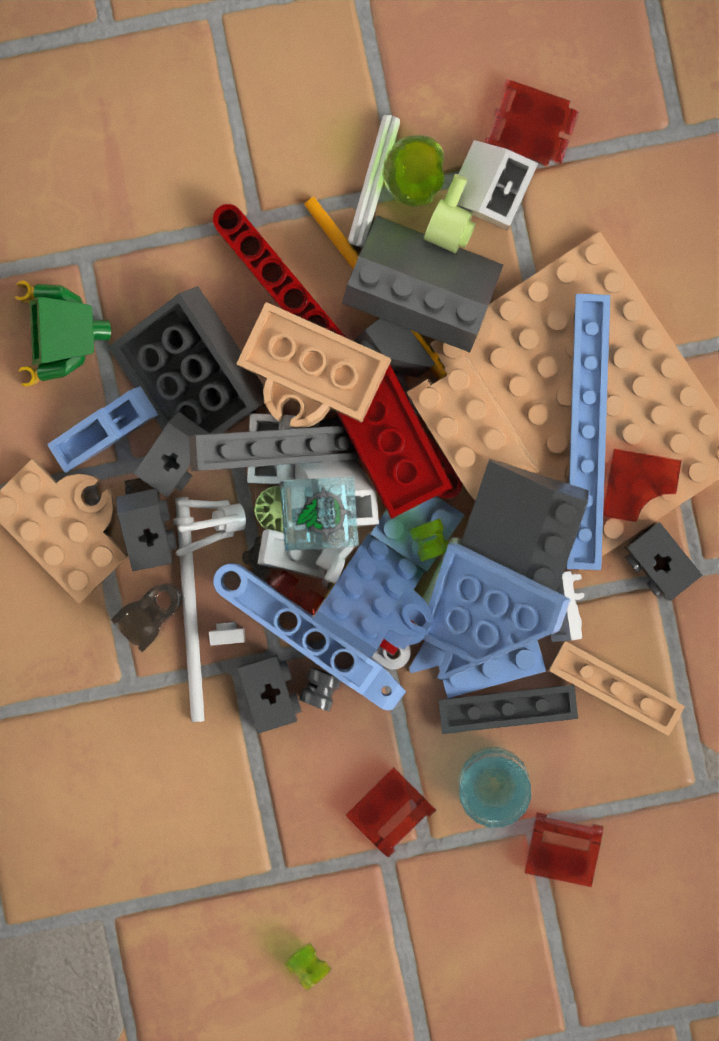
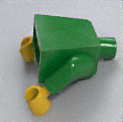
[15,280,111,387]

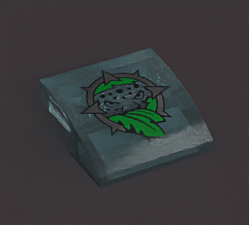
[280,477,359,551]

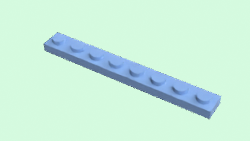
[566,294,610,570]

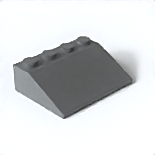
[342,216,503,353]
[108,286,266,434]
[461,458,588,592]

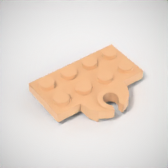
[236,302,391,428]
[0,459,128,604]

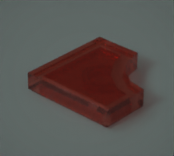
[603,449,682,522]

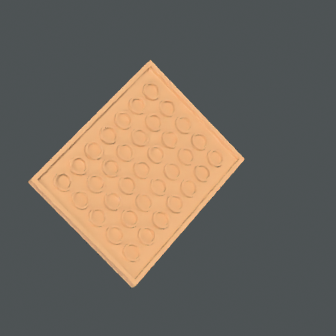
[429,231,719,571]

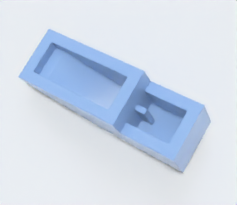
[47,386,158,473]

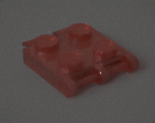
[484,79,579,167]

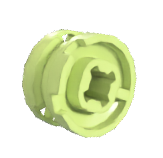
[254,485,298,533]

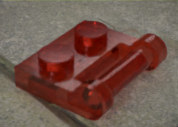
[345,766,437,858]
[524,812,603,887]

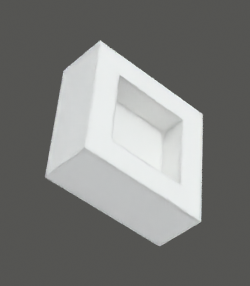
[209,622,246,646]

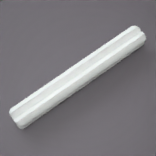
[348,115,400,247]

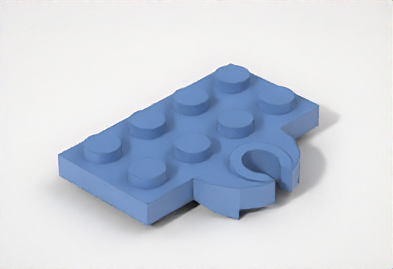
[312,534,433,658]

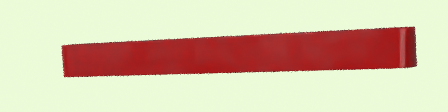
[212,204,463,499]

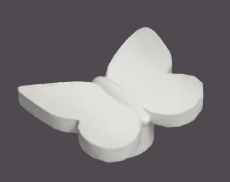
[315,537,355,589]

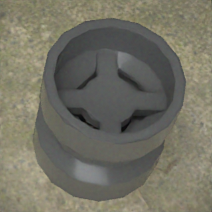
[299,667,341,711]

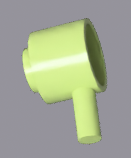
[424,174,476,253]

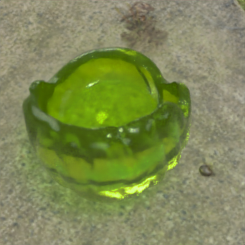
[382,135,444,206]

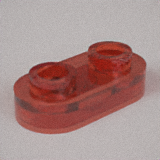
[266,570,325,615]

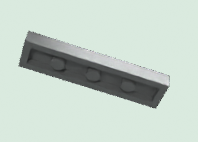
[438,684,578,734]

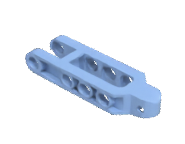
[213,563,406,710]

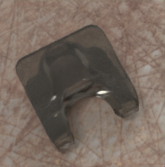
[110,583,182,652]

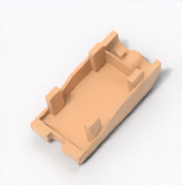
[407,355,540,500]

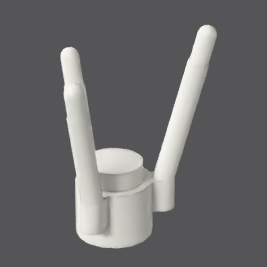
[176,499,246,556]

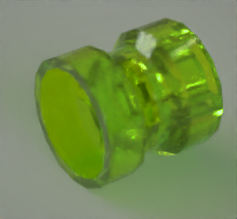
[409,518,450,562]
[284,942,332,991]

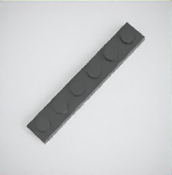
[189,426,361,471]

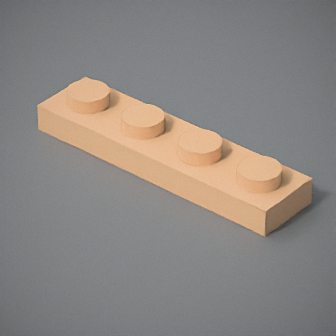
[548,641,685,736]

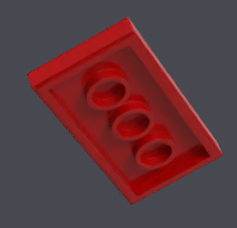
[337,365,453,519]

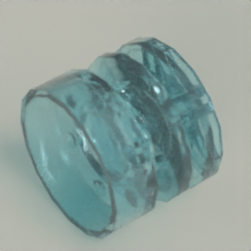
[459,747,531,828]

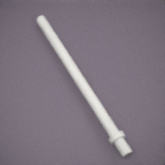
[173,497,205,722]

